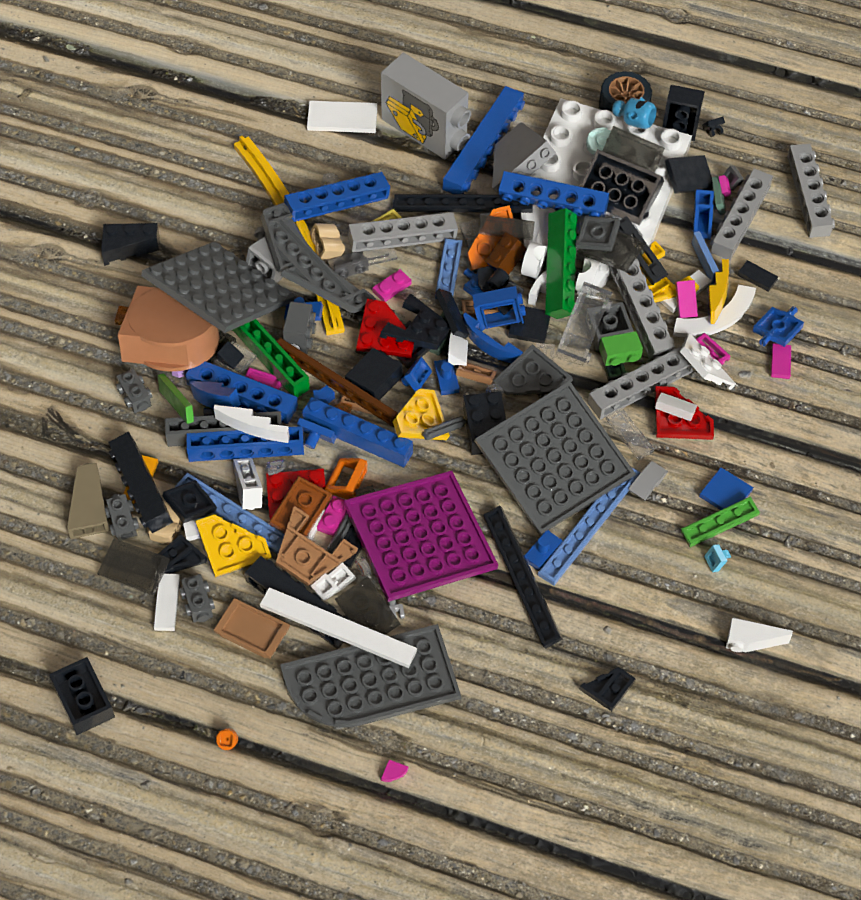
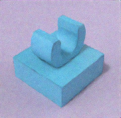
[704,544,731,573]

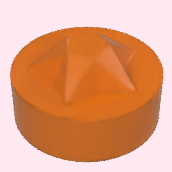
[216,728,238,750]

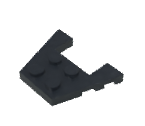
[380,294,451,350]

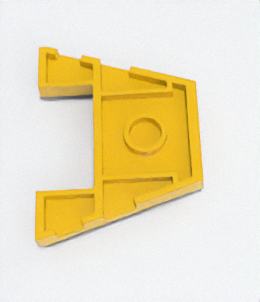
[627,241,699,303]

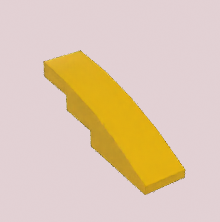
[709,259,729,324]

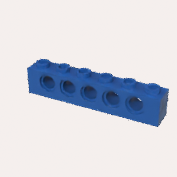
[499,171,609,217]
[284,172,390,222]
[186,361,298,424]
[187,426,304,462]

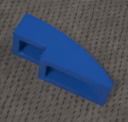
[693,189,714,240]
[189,381,241,409]

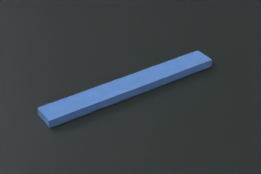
[538,467,640,586]
[175,473,285,554]

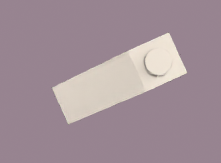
[233,458,263,510]
[726,618,793,652]

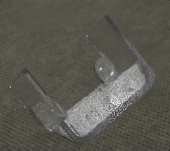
[554,281,613,366]

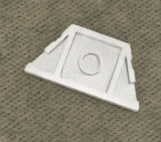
[680,333,736,389]

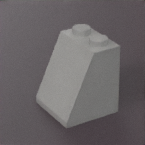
[246,236,283,283]

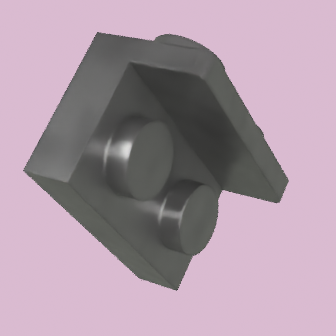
[327,251,369,279]

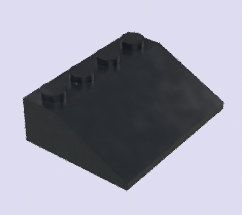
[580,149,664,226]

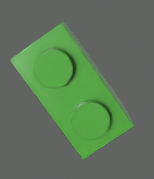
[599,331,643,366]

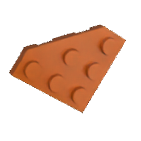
[467,205,523,271]

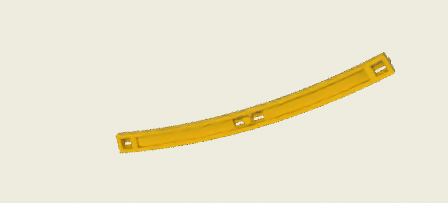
[234,135,345,335]

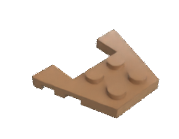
[275,506,358,586]

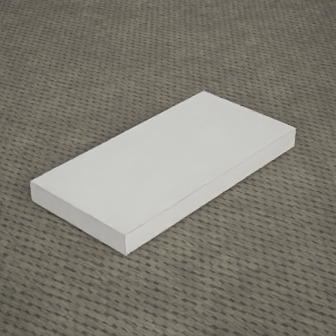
[307,101,377,133]

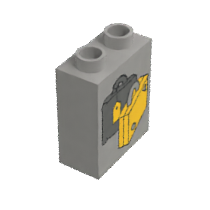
[381,52,471,160]

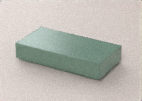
[712,176,726,215]

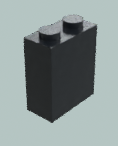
[345,348,404,400]

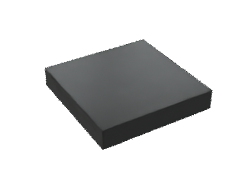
[576,216,621,251]

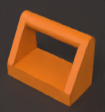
[324,458,368,500]

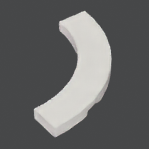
[673,285,756,337]

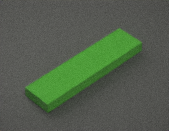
[158,373,194,424]
[681,496,760,547]

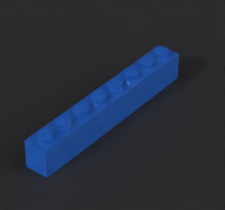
[443,86,525,194]

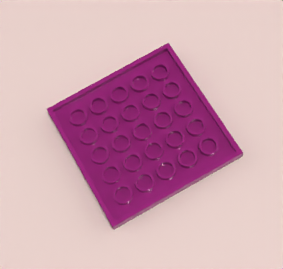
[344,471,498,602]

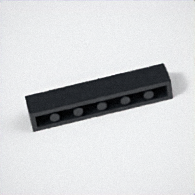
[108,431,173,533]
[245,556,351,650]

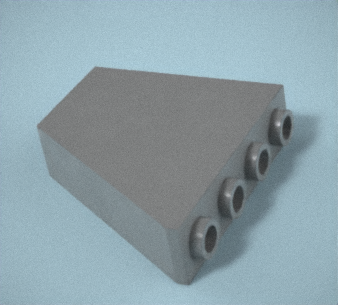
[492,122,556,195]

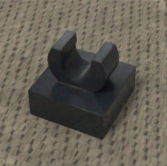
[702,117,725,137]

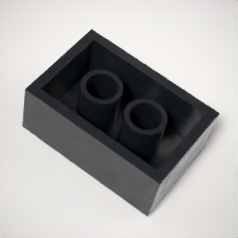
[662,85,705,141]
[463,391,506,455]
[49,657,115,735]

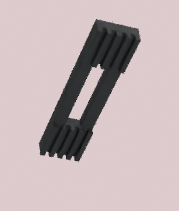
[617,216,668,285]

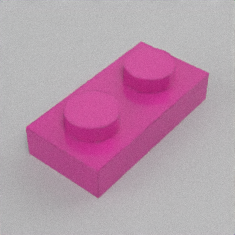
[372,269,412,302]
[317,496,347,536]

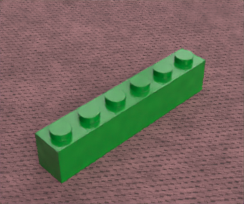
[545,208,577,319]
[233,319,310,397]

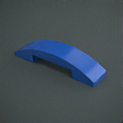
[463,312,523,363]

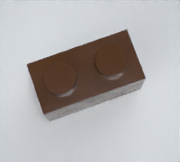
[485,232,527,275]

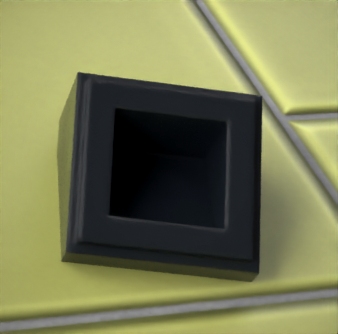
[217,341,244,369]

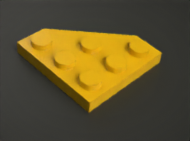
[393,389,450,440]
[195,515,272,578]

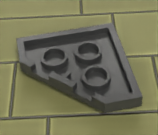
[493,344,573,395]

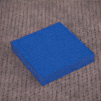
[699,468,754,510]

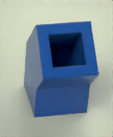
[313,385,335,404]

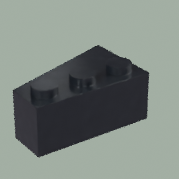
[101,223,160,266]

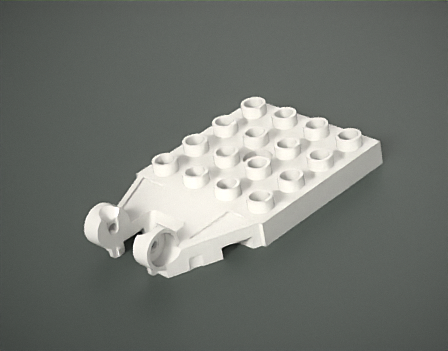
[518,98,692,295]

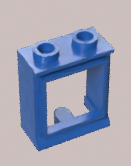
[472,286,526,331]

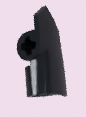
[477,267,524,315]

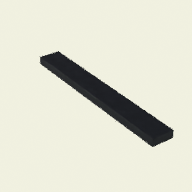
[392,194,534,213]
[483,505,563,649]

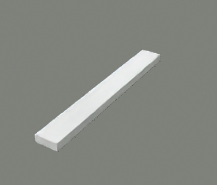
[260,588,417,668]

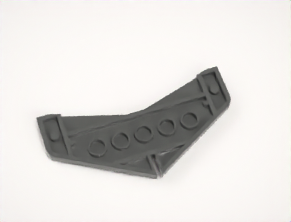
[260,203,377,313]

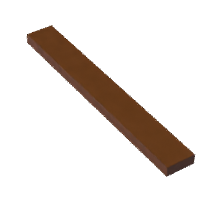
[277,338,398,427]

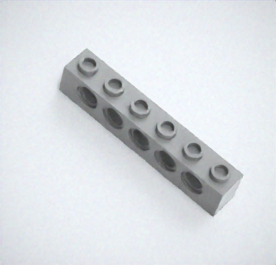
[787,144,835,238]
[710,169,773,261]
[348,212,458,252]
[609,252,675,360]
[588,346,694,420]

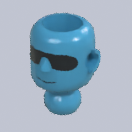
[612,97,657,129]

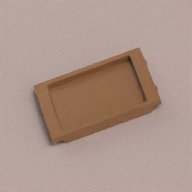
[214,598,290,659]

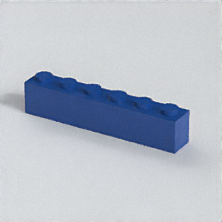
[302,397,413,468]

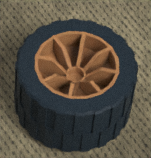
[599,71,652,112]

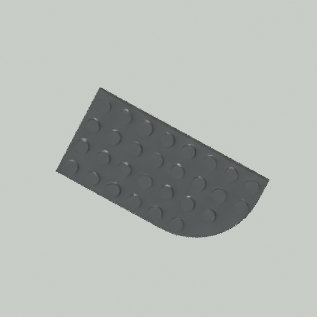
[280,624,461,727]

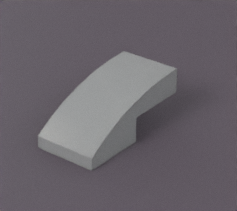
[629,461,668,501]

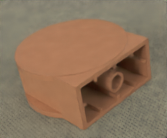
[118,286,220,372]

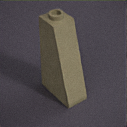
[67,462,110,539]

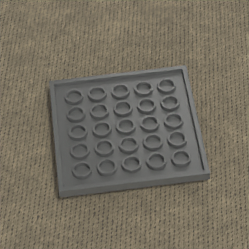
[141,242,295,333]
[475,381,636,536]

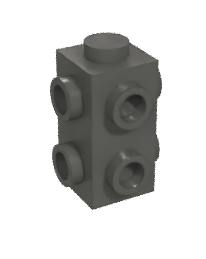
[116,368,153,414]
[105,494,140,541]
[179,574,215,623]

